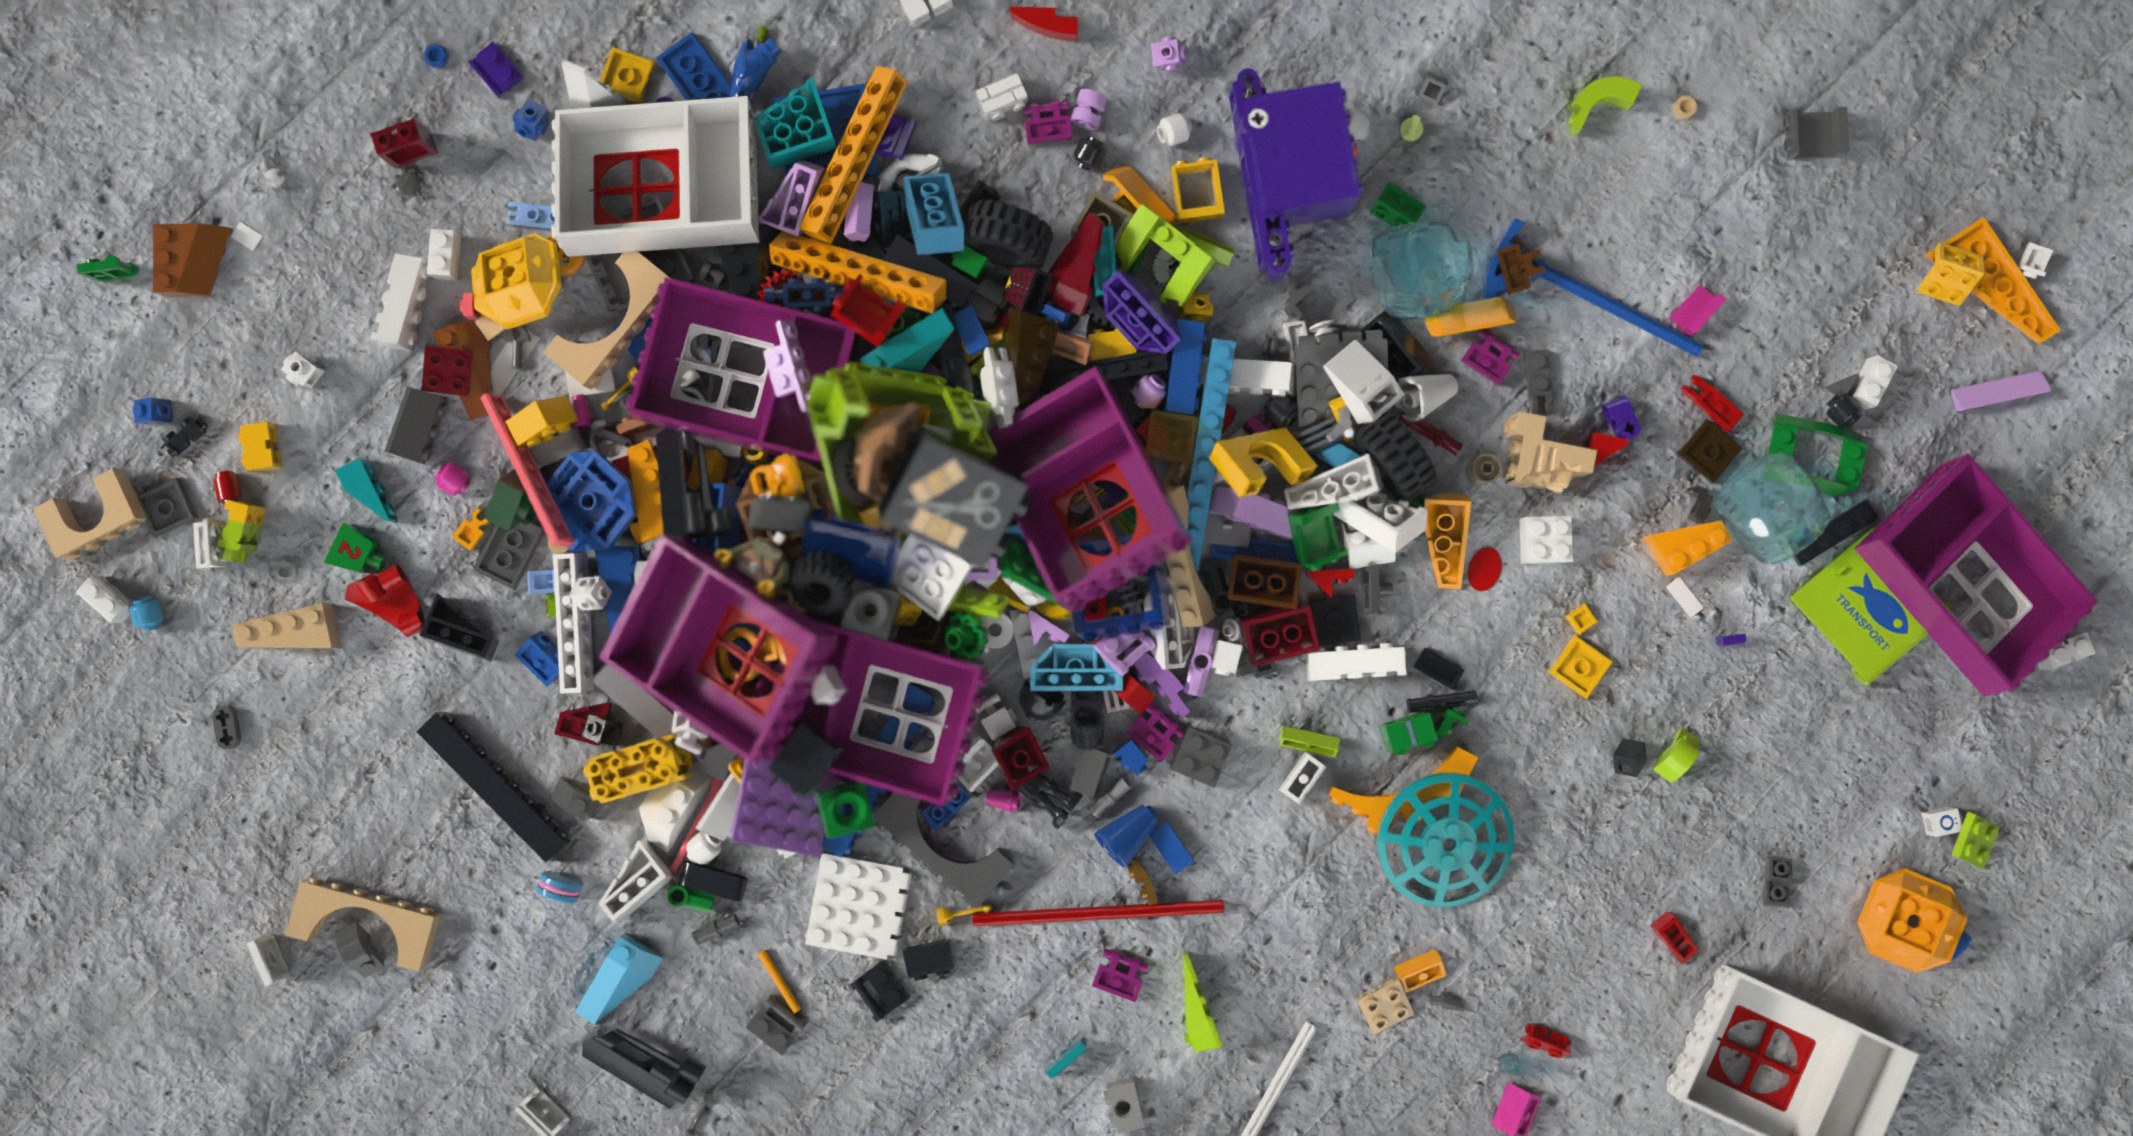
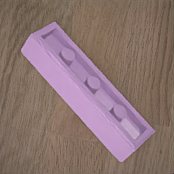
[1951,371,2051,412]

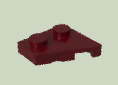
[554,702,612,746]

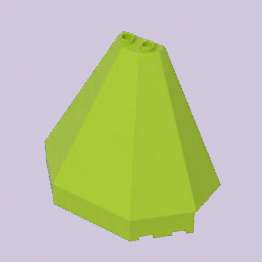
[807,362,997,563]

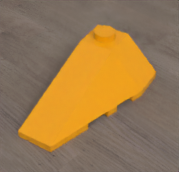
[1423,493,1471,589]

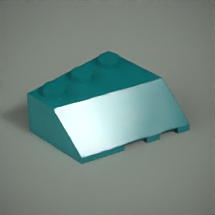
[754,76,837,170]

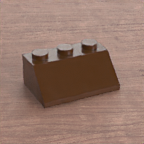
[1227,554,1302,610]

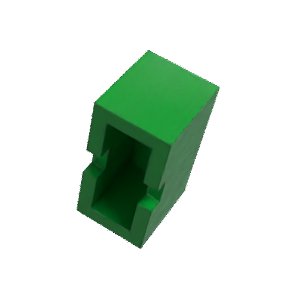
[951,245,989,285]

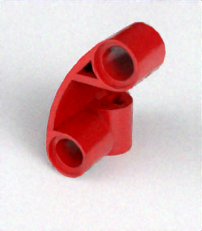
[345,565,426,638]

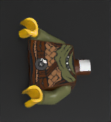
[716,532,791,598]

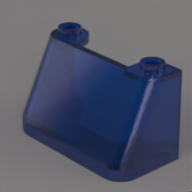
[802,507,904,589]

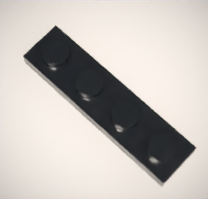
[1787,499,1879,566]

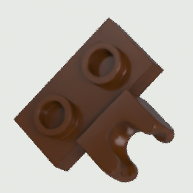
[1496,244,1545,295]

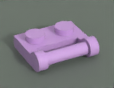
[1093,617,1156,676]

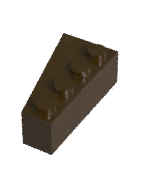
[1006,307,1060,409]

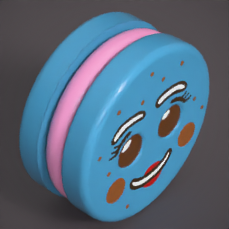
[536,871,583,903]

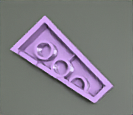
[1208,485,1301,541]

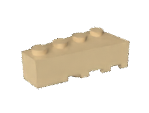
[232,603,341,648]

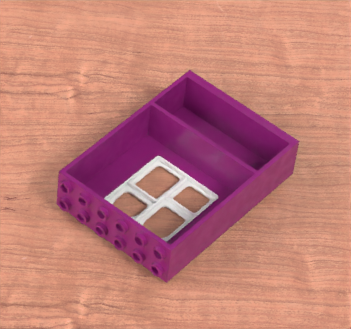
[626,277,859,468]
[1854,453,2098,696]
[772,614,991,806]

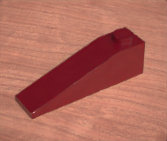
[1045,212,1104,316]

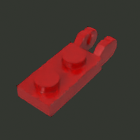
[1680,374,1744,432]

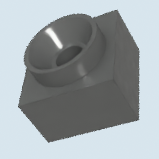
[841,581,902,640]

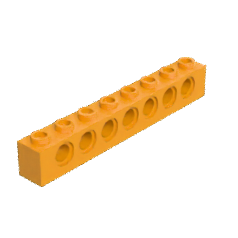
[799,66,908,244]
[769,231,946,314]

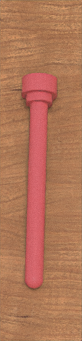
[669,777,725,875]

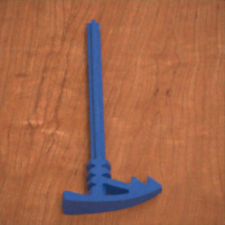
[1484,218,1703,357]

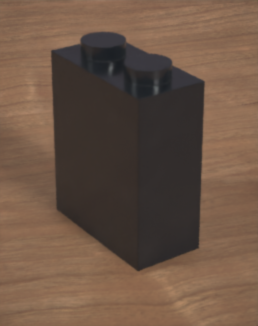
[767,722,844,798]

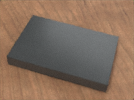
[473,522,545,590]

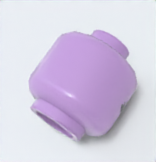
[1132,374,1167,409]

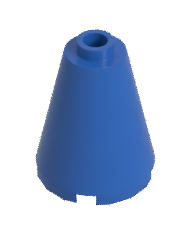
[1094,805,1158,867]

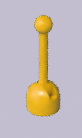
[601,365,640,411]
[936,904,992,926]

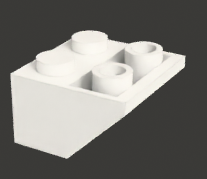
[1339,519,1395,569]

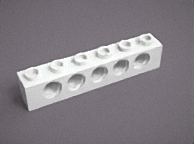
[553,553,595,693]

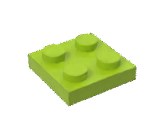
[1951,812,2000,869]

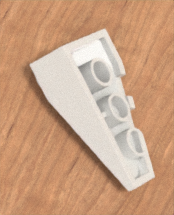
[562,60,628,109]
[1284,454,1383,509]

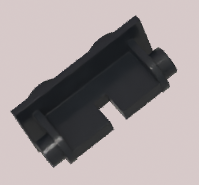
[160,414,209,457]

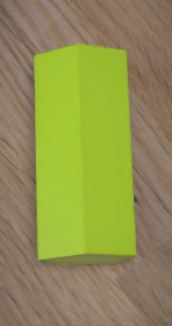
[1181,227,1236,269]
[1279,726,1340,757]

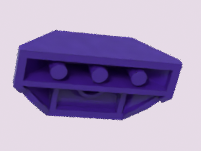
[1102,270,1182,354]

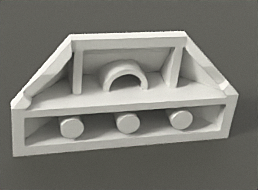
[1144,576,1195,669]
[639,762,713,853]

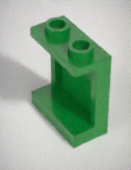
[1288,503,1348,571]

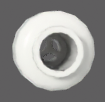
[1345,108,1370,141]
[1157,113,1192,147]
[686,831,721,865]

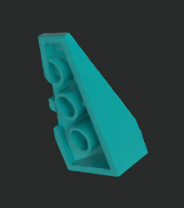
[860,308,955,373]

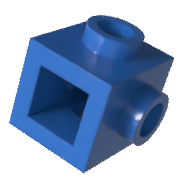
[513,99,549,142]

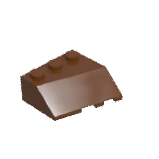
[153,223,233,297]

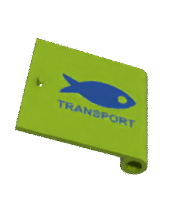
[1789,528,1952,686]

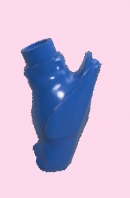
[730,37,783,100]

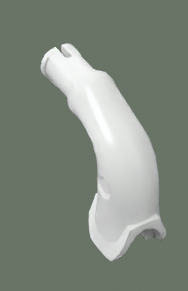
[877,153,944,192]

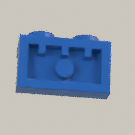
[515,631,559,687]

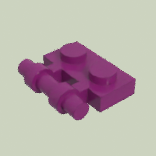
[1023,100,1072,145]
[1460,329,1520,386]
[1126,703,1185,763]
[1092,948,1149,1002]

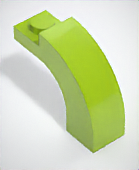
[1567,76,1642,136]

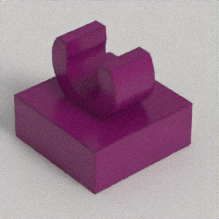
[1242,412,1272,435]

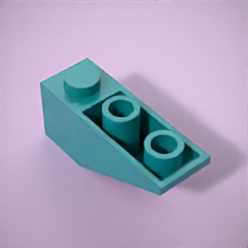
[335,458,397,523]

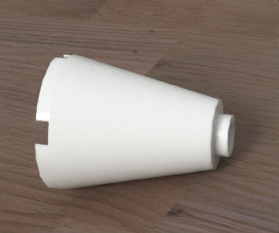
[1395,374,1458,422]

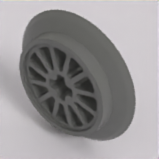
[833,438,874,506]

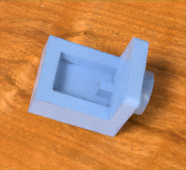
[527,569,555,594]

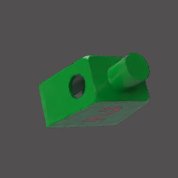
[324,523,386,573]

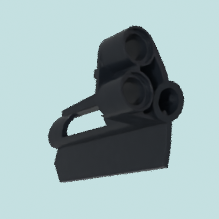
[656,428,732,541]
[582,1029,707,1109]

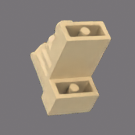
[1503,411,1597,494]

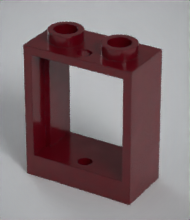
[370,118,438,168]

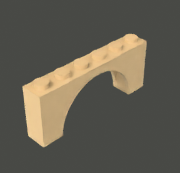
[543,251,671,390]
[285,877,441,971]

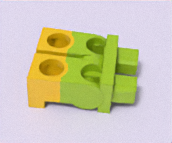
[217,500,266,563]

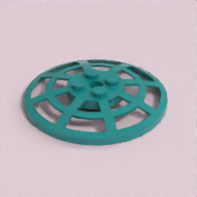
[1377,772,1514,907]

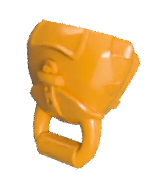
[750,454,805,498]

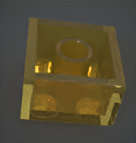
[1146,410,1199,463]

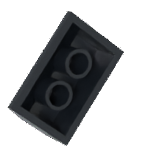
[1360,307,1433,383]

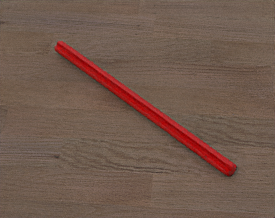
[972,900,1224,926]

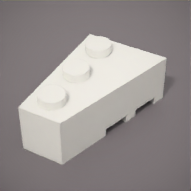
[599,840,674,922]

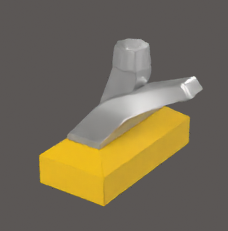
[1326,396,1364,443]

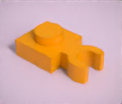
[452,508,490,551]

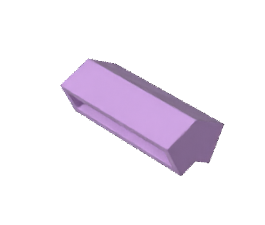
[844,182,874,242]

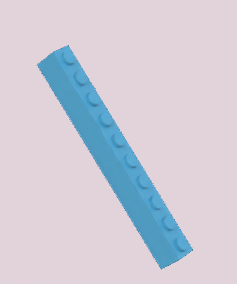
[1186,338,1236,571]

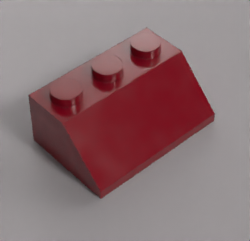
[1239,601,1320,667]

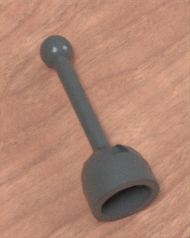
[897,158,946,191]

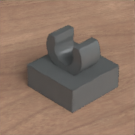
[695,334,718,349]

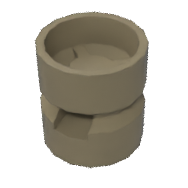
[1466,453,1502,486]

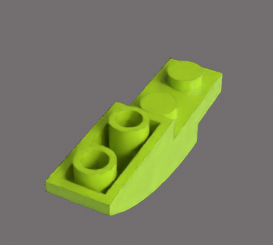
[948,582,1008,618]

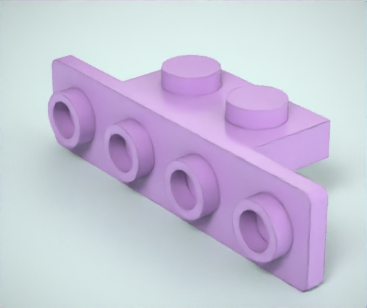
[763,320,812,412]

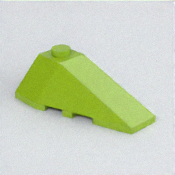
[1182,951,1223,1052]

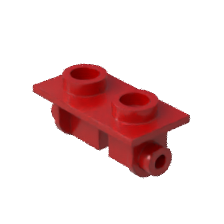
[1520,1023,1571,1059]

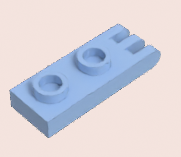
[506,202,555,230]

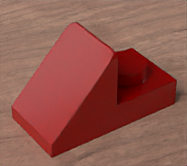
[1306,569,1355,598]

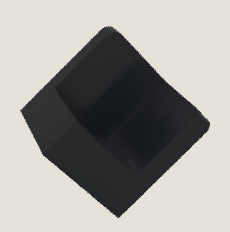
[1613,739,1647,777]

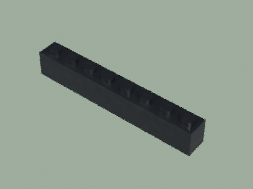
[417,712,571,863]

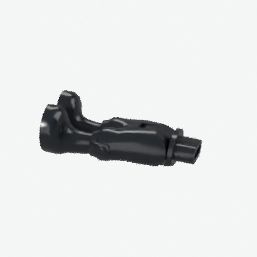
[1017,773,1083,830]

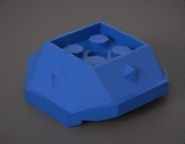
[540,450,638,552]

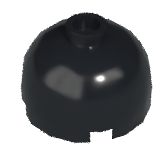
[1019,678,1066,721]

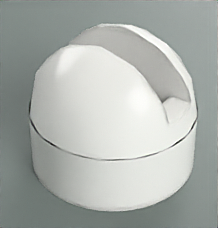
[264,168,285,189]

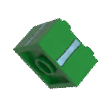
[1378,712,1438,756]

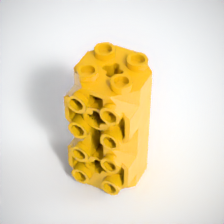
[583,734,694,803]

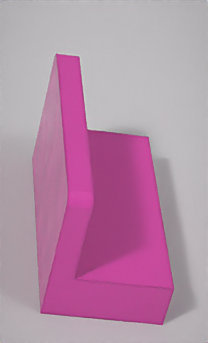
[1670,285,1727,336]
[1492,1083,1542,1136]

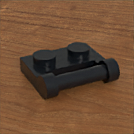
[849,959,910,1022]

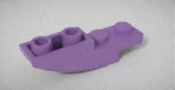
[1121,646,1190,717]

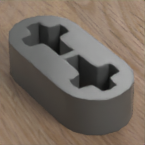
[212,706,241,749]

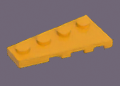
[627,440,664,543]

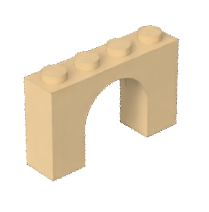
[33,468,147,560]

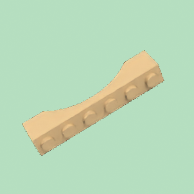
[1165,485,1215,628]

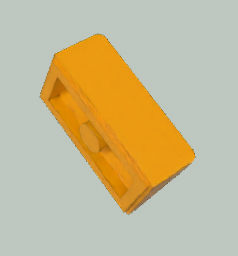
[1394,950,1447,993]

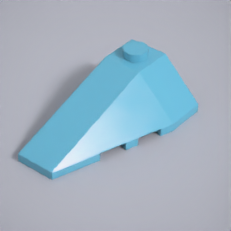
[575,933,664,1025]

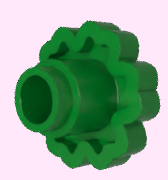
[945,611,989,659]

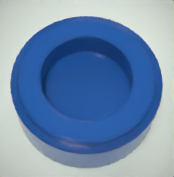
[424,44,449,69]

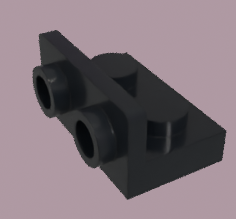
[870,190,907,239]

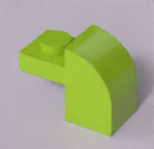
[1653,727,1701,783]

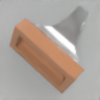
[1051,314,1094,365]

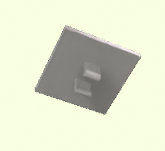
[1203,498,1251,548]

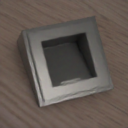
[1417,72,1449,105]
[1825,374,1860,397]

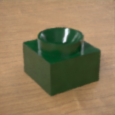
[484,469,537,531]

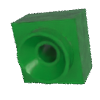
[815,780,875,839]

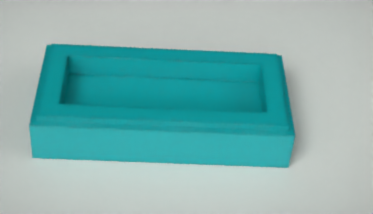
[1046,1038,1086,1079]

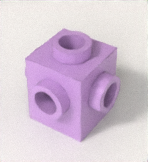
[1151,37,1188,72]

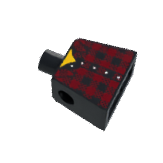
[1002,267,1053,316]

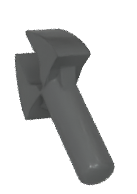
[504,325,531,369]

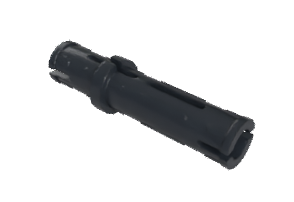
[1406,690,1478,713]

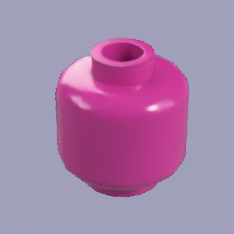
[434,462,471,496]

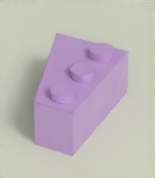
[759,160,825,236]

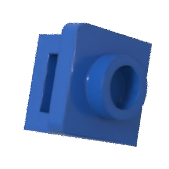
[133,398,172,424]

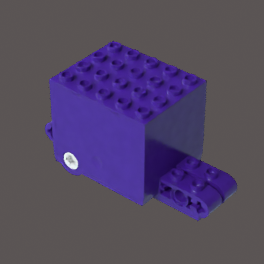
[1228,68,1363,281]

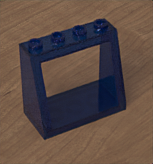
[1072,534,1171,642]

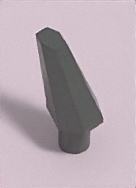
[1429,991,1464,1012]

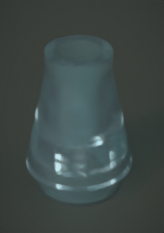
[1498,1052,1522,1076]

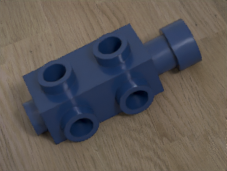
[764,278,835,312]

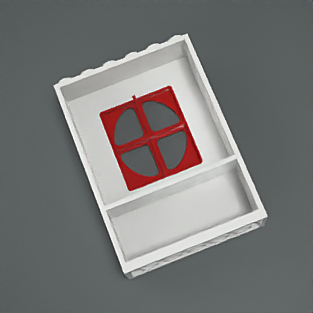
[551,96,759,257]
[1666,964,1918,1136]

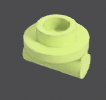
[1400,115,1423,141]

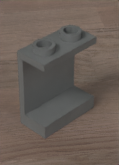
[1782,107,1850,159]

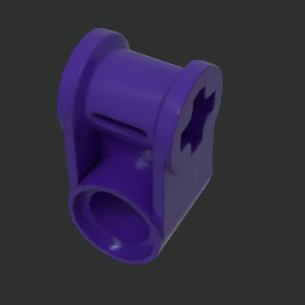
[1602,396,1641,441]

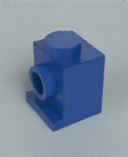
[1113,739,1149,776]

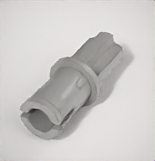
[1089,778,1131,818]

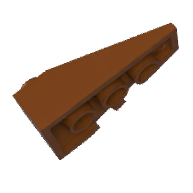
[432,320,492,420]

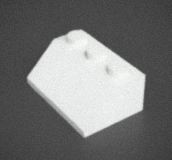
[696,773,740,841]

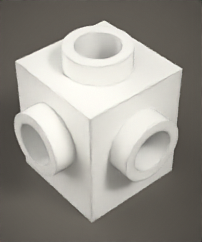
[281,352,325,389]
[569,576,612,610]

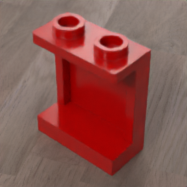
[831,273,907,347]

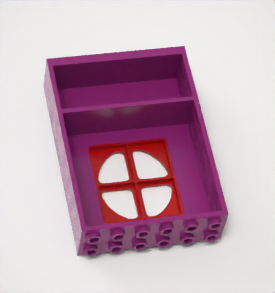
[987,367,1193,612]
[599,535,838,763]

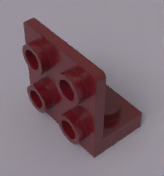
[421,342,473,396]

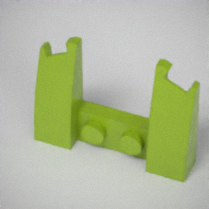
[1115,204,1217,307]

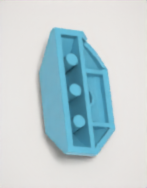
[1030,644,1123,691]

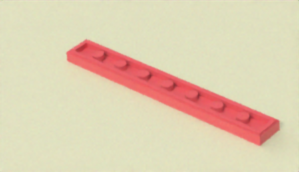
[481,393,574,547]

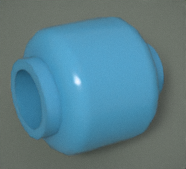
[129,596,164,631]

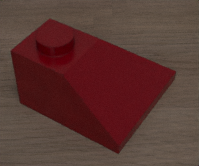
[991,726,1050,791]

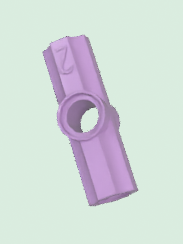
[1183,626,1220,697]

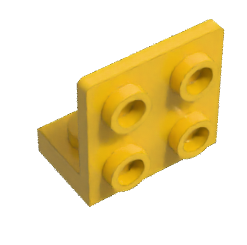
[1917,242,1984,306]

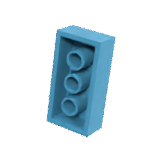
[904,173,964,255]

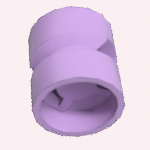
[1071,89,1108,131]

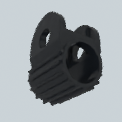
[1070,691,1104,751]

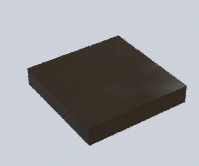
[1676,419,1742,484]

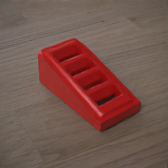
[1651,912,1699,965]

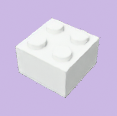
[1519,516,1573,564]

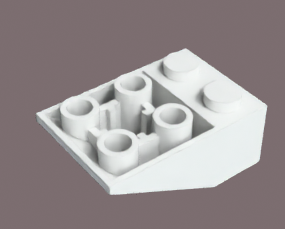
[1323,340,1404,423]

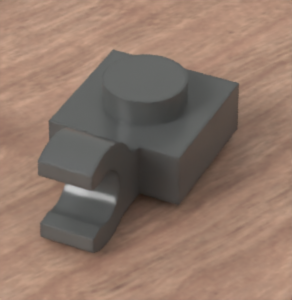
[1236,656,1278,678]

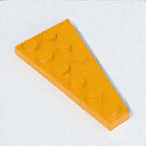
[1924,217,2061,344]

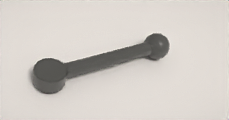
[685,1092,713,1136]

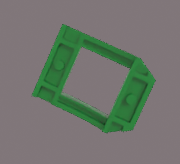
[1762,414,1867,497]

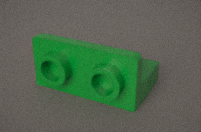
[1370,182,1427,235]

